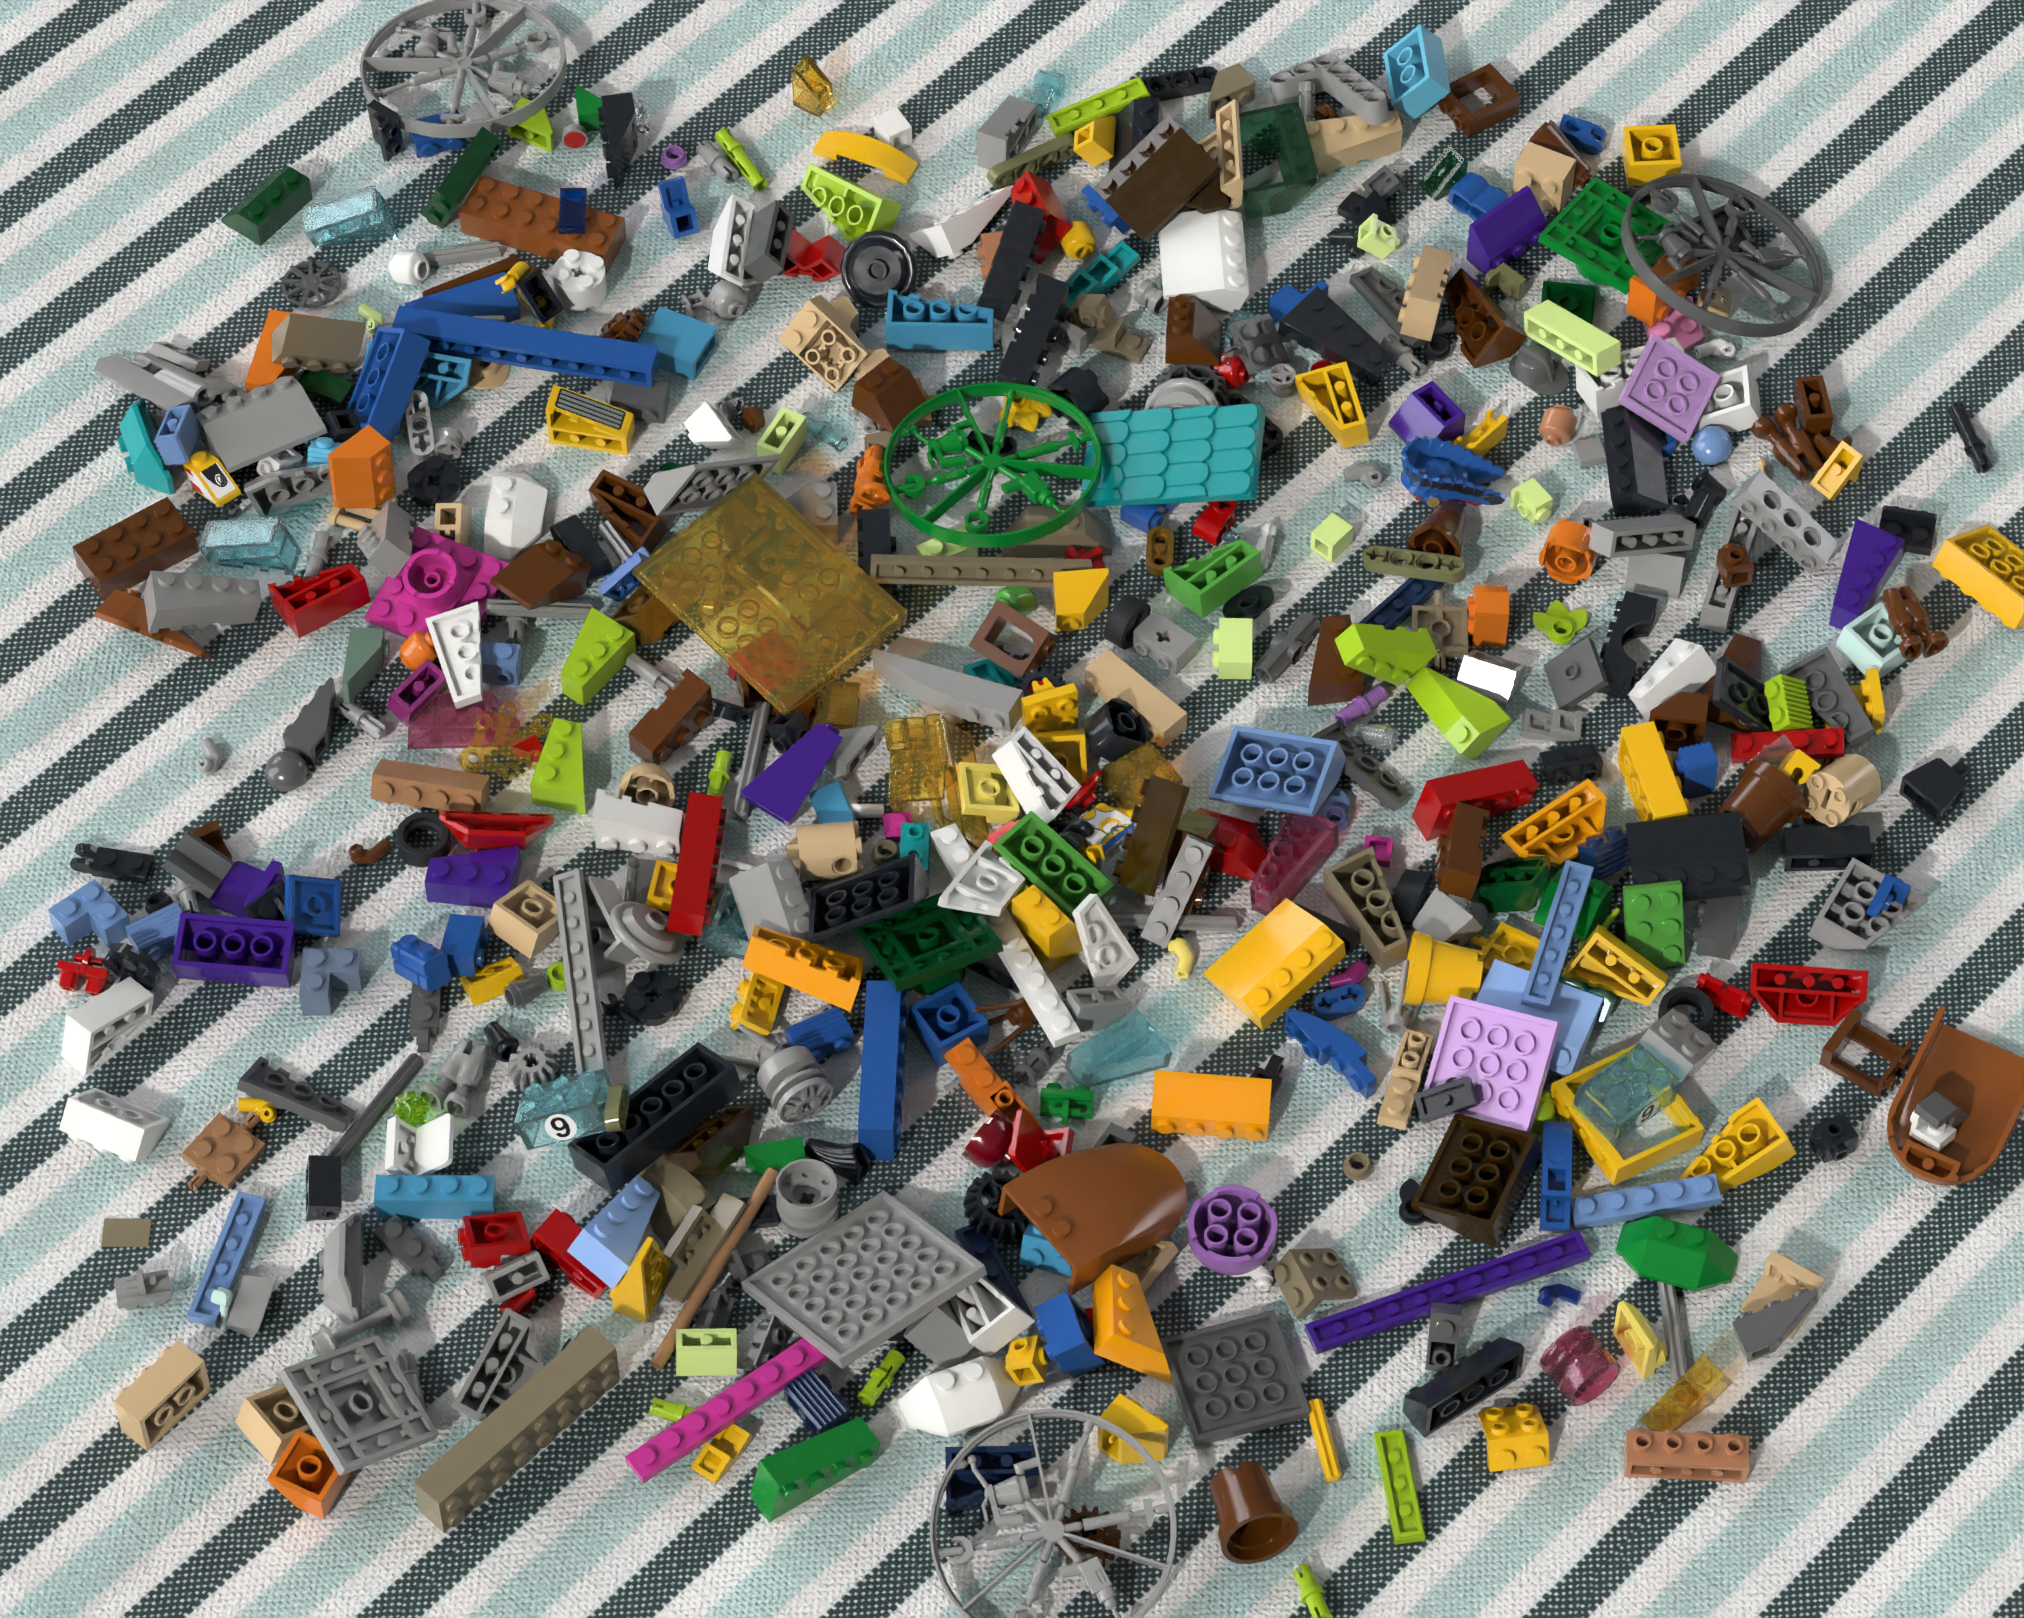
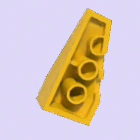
[1678,1097,1797,1194]
[610,1237,671,1323]

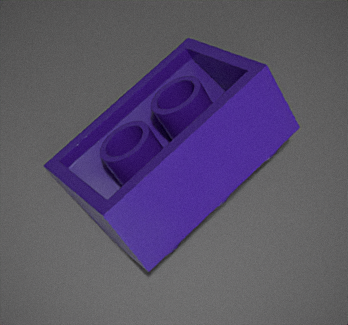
[1466,186,1547,275]

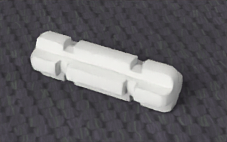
[1256,523,1277,570]

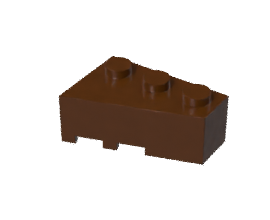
[588,469,676,554]
[628,668,713,765]

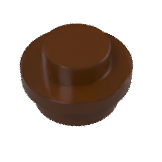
[741,406,765,433]

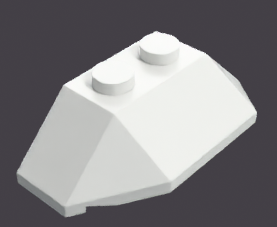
[708,194,760,287]
[483,471,548,562]
[898,1356,1022,1437]

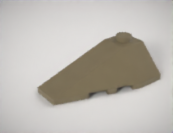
[634,1152,717,1246]

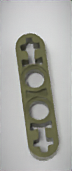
[986,133,1077,189]
[1362,545,1466,583]

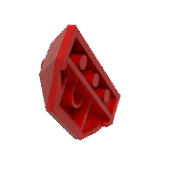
[1167,808,1272,884]
[439,810,554,852]
[1750,963,1868,1026]

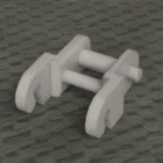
[680,288,716,319]

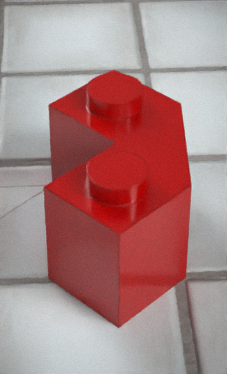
[781,228,846,282]

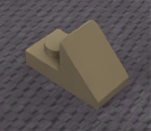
[1090,318,1150,364]

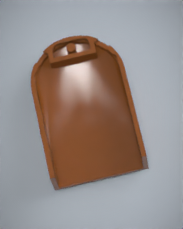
[1887,1005,2024,1186]
[998,1143,1187,1296]

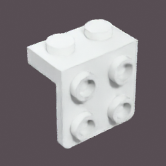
[385,1113,454,1175]

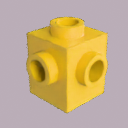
[1005,1335,1051,1386]

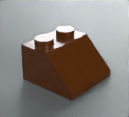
[851,356,926,433]
[1649,692,1709,752]

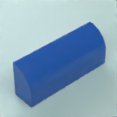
[405,272,521,323]

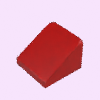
[499,1288,536,1316]

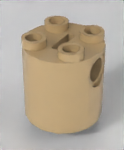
[1802,754,1881,827]
[785,820,863,882]

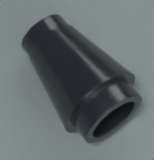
[484,1021,519,1062]

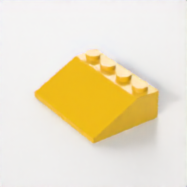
[1932,524,2024,630]
[1203,898,1346,1031]

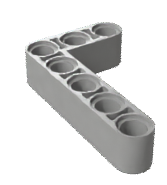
[1269,54,1389,125]

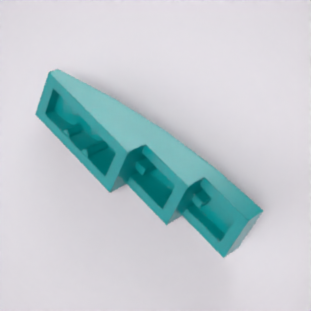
[1066,240,1141,319]

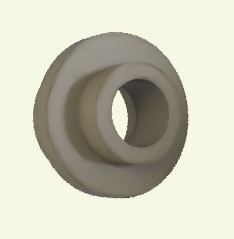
[872,839,900,866]
[1343,1152,1372,1181]

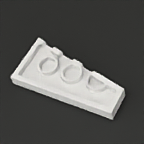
[425,601,483,709]

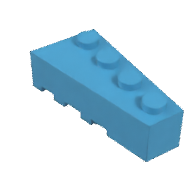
[886,289,994,351]

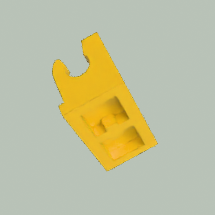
[1454,409,1508,456]
[1777,749,1821,786]

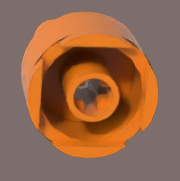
[1539,519,1600,584]

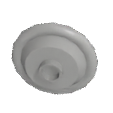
[1144,377,1220,410]
[610,901,684,965]

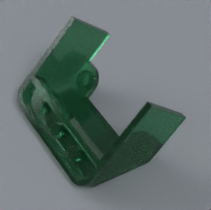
[1239,103,1318,221]

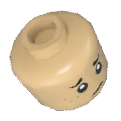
[1696,286,1732,318]

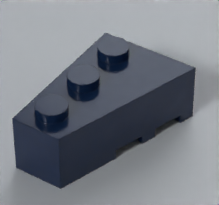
[945,1445,1038,1517]

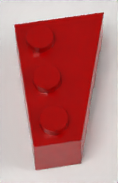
[1011,170,1073,265]
[530,1208,609,1299]

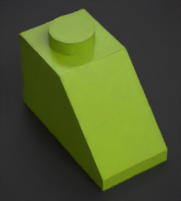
[507,97,555,153]

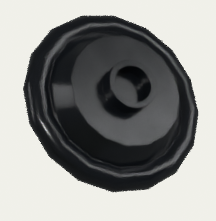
[840,230,918,309]

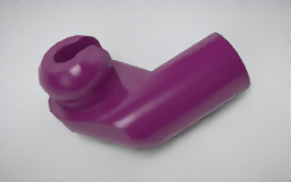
[1329,960,1368,989]

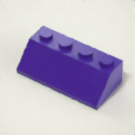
[172,912,295,988]

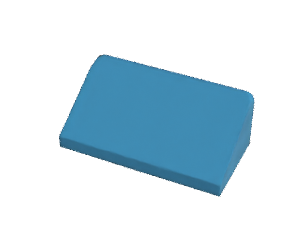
[809,781,856,824]

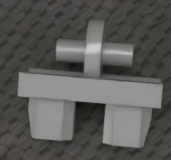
[114,1269,172,1311]

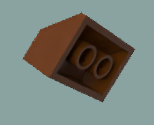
[1165,295,1221,365]

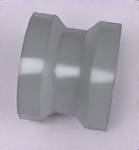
[1269,364,1296,398]
[434,427,463,460]

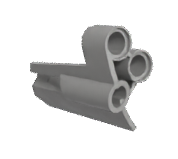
[93,353,244,414]

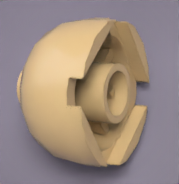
[619,762,675,807]

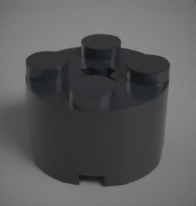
[1046,367,1110,430]
[1082,698,1149,765]

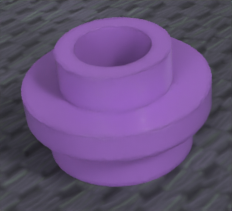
[661,145,687,170]

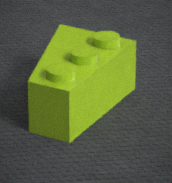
[560,607,636,706]
[1334,623,1438,686]
[530,718,586,815]

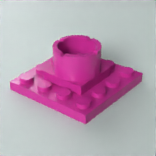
[364,526,509,638]

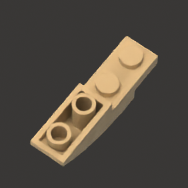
[1377,1029,1434,1130]

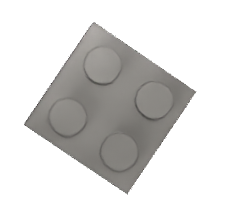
[1632,1008,1718,1089]

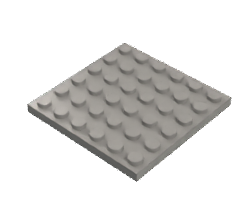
[741,1190,987,1369]

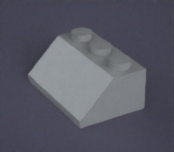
[728,858,810,941]
[584,876,637,976]

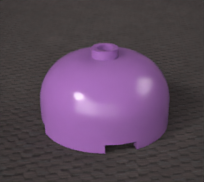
[1187,1185,1278,1275]

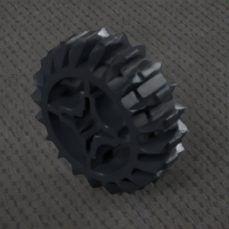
[963,1169,1033,1245]

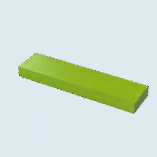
[1046,76,1151,138]
[1373,1429,1425,1545]

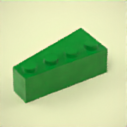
[749,1417,881,1522]

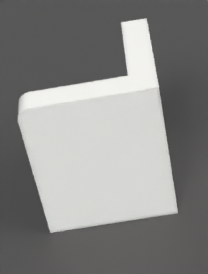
[874,107,912,150]

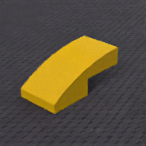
[690,1424,753,1484]

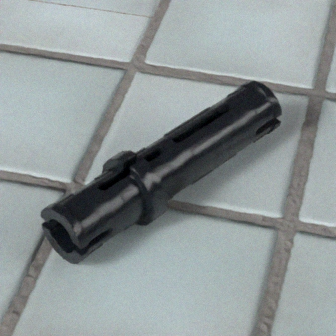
[1948,403,1992,473]

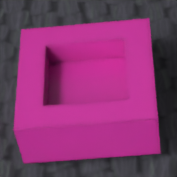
[882,811,912,843]
[1363,835,1394,868]

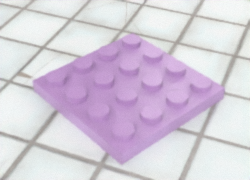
[1423,995,1561,1132]

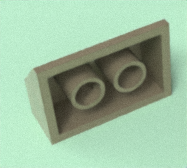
[271,314,366,374]

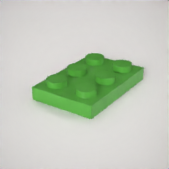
[1623,880,1685,968]

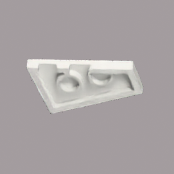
[1072,894,1139,987]

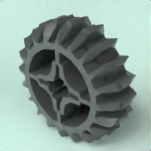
[1155,364,1228,407]

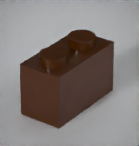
[1793,375,1833,439]

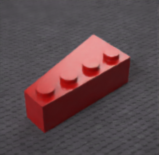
[1412,759,1539,841]

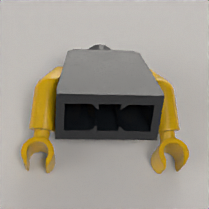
[495,261,564,329]

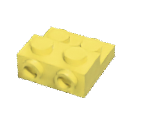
[957,762,1022,824]

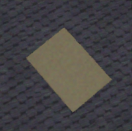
[101,1218,152,1247]

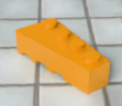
[742,925,865,1012]

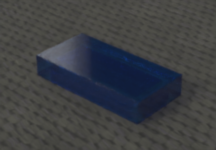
[558,188,587,234]

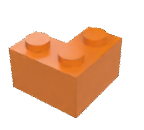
[1467,585,1509,647]

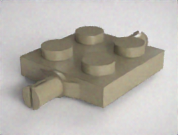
[1412,590,1468,672]

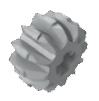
[507,1042,557,1093]

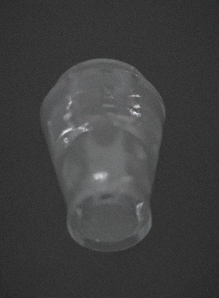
[1355,723,1398,752]

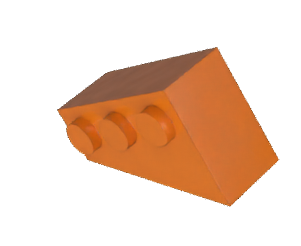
[1626,254,1701,328]

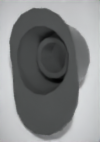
[1509,345,1569,396]

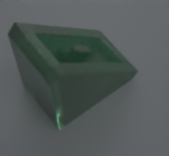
[1418,144,1468,201]

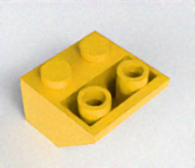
[1097,1393,1169,1465]

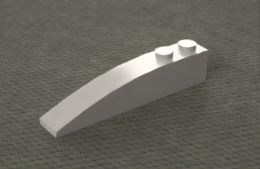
[871,648,1024,732]

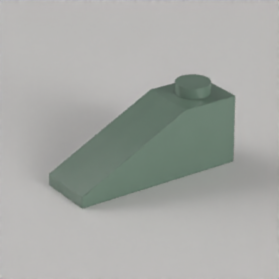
[342,628,390,703]

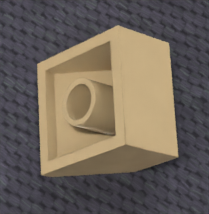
[486,879,559,959]

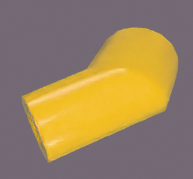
[238,1097,277,1123]

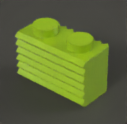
[1764,674,1814,731]

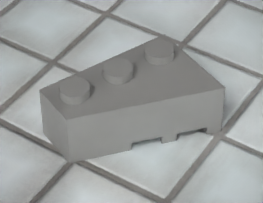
[356,499,415,579]

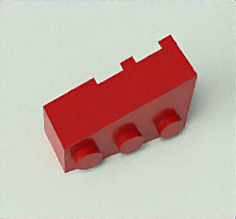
[267,563,371,638]

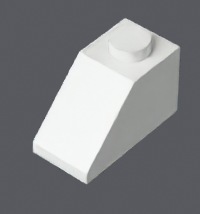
[683,401,746,449]

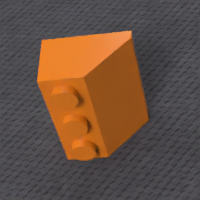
[328,424,396,508]

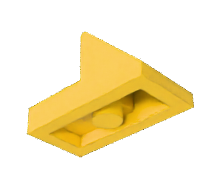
[1810,440,1864,501]

